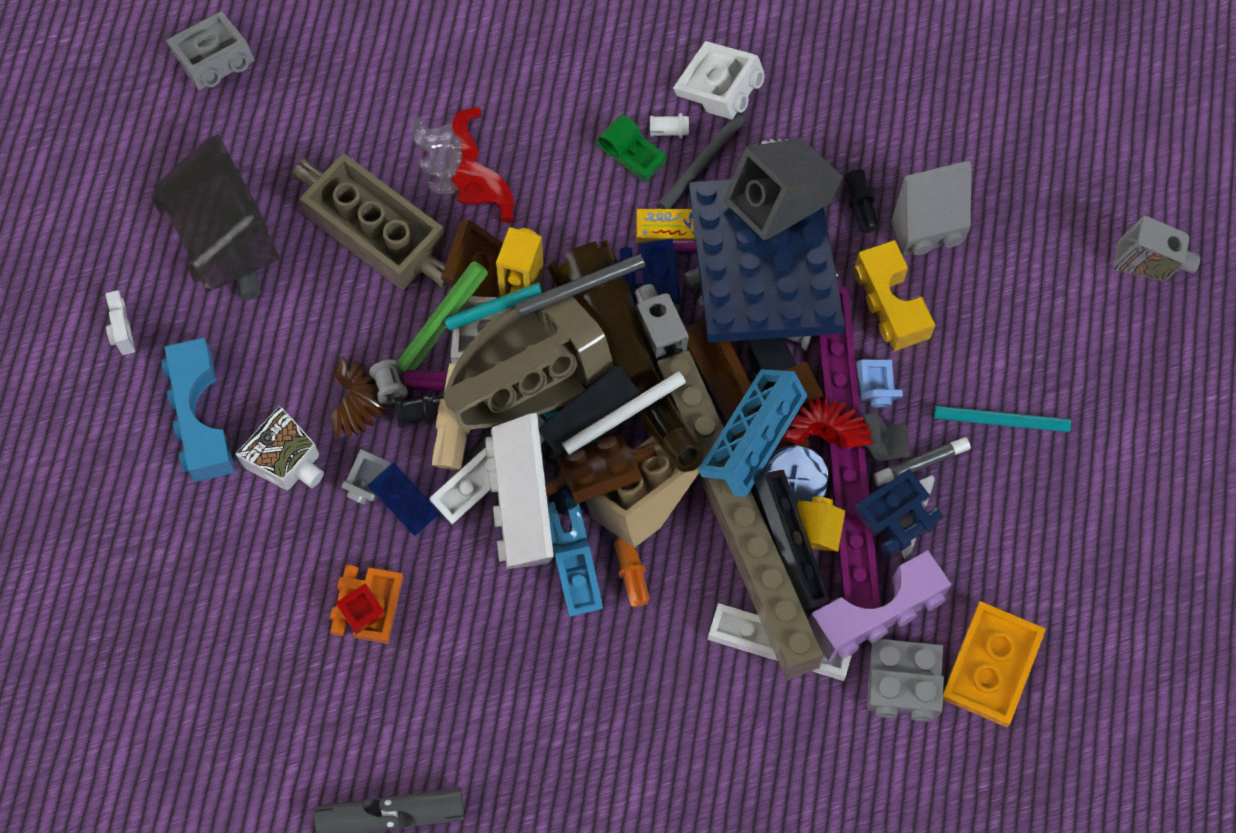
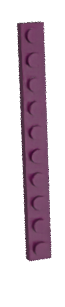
[818,287,881,609]

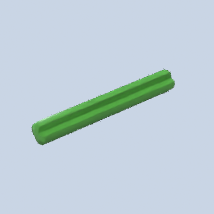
[397,261,488,373]

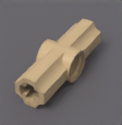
[432,364,470,470]

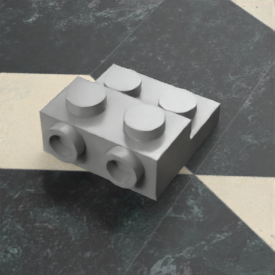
[166,11,255,90]
[867,639,944,722]

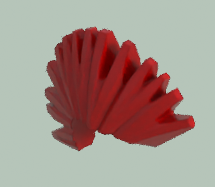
[782,398,873,448]

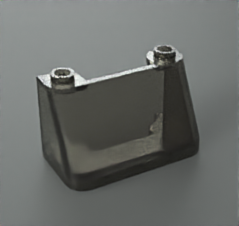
[151,134,280,293]

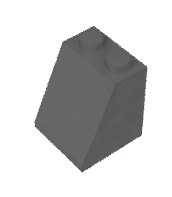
[723,138,843,240]

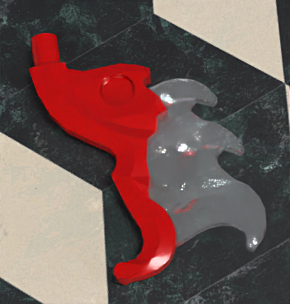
[411,107,515,223]

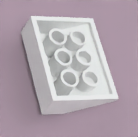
[485,413,554,569]

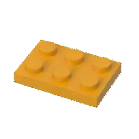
[943,601,1046,728]

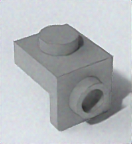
[341,449,394,504]

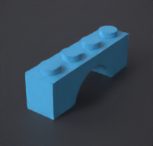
[161,338,235,482]

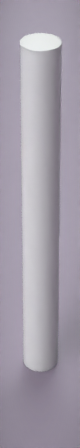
[561,371,686,455]

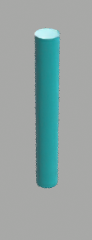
[445,282,544,331]

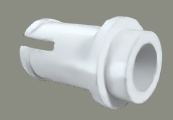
[650,113,689,139]

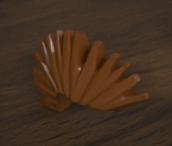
[330,356,386,438]

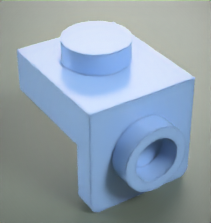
[856,360,903,408]

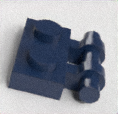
[853,469,943,556]

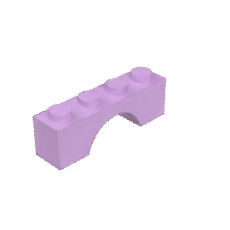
[808,551,951,661]

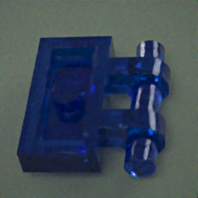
[618,238,681,307]

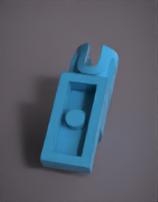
[547,498,603,617]

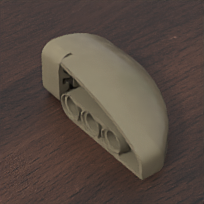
[444,286,614,429]

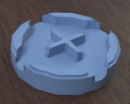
[760,444,828,505]

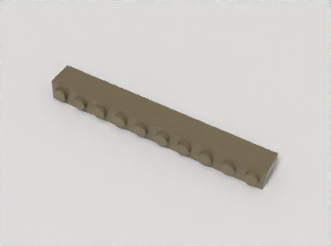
[657,351,823,680]

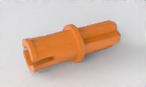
[614,539,650,607]

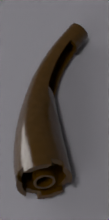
[547,239,704,472]

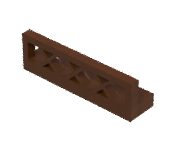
[685,309,762,441]

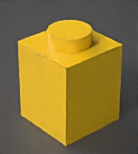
[797,496,845,552]

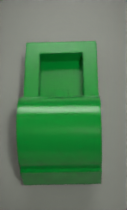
[596,115,667,183]

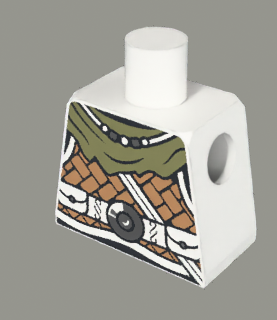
[236,406,324,490]

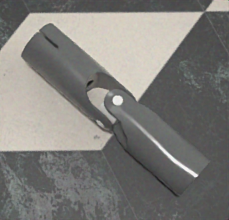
[314,787,465,833]

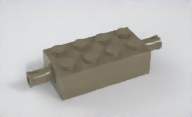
[293,153,448,291]

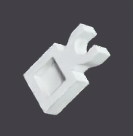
[105,290,135,355]

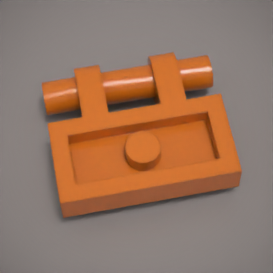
[329,565,404,644]

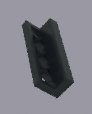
[751,469,831,612]

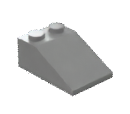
[891,161,971,256]

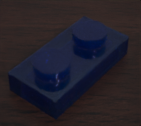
[367,462,440,536]

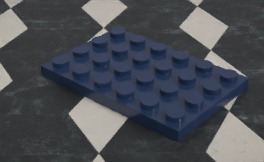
[689,179,845,343]

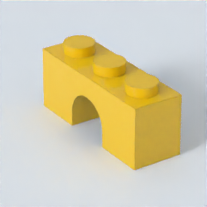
[853,240,935,351]

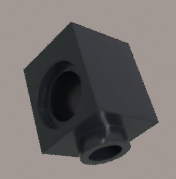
[747,338,797,390]

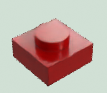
[335,583,386,635]

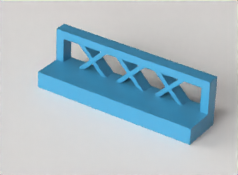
[698,369,808,497]

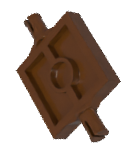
[545,433,657,504]

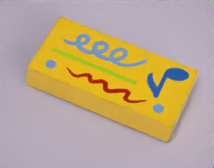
[636,209,695,243]

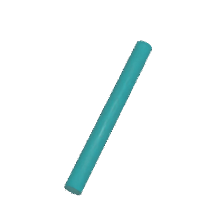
[933,406,1071,432]

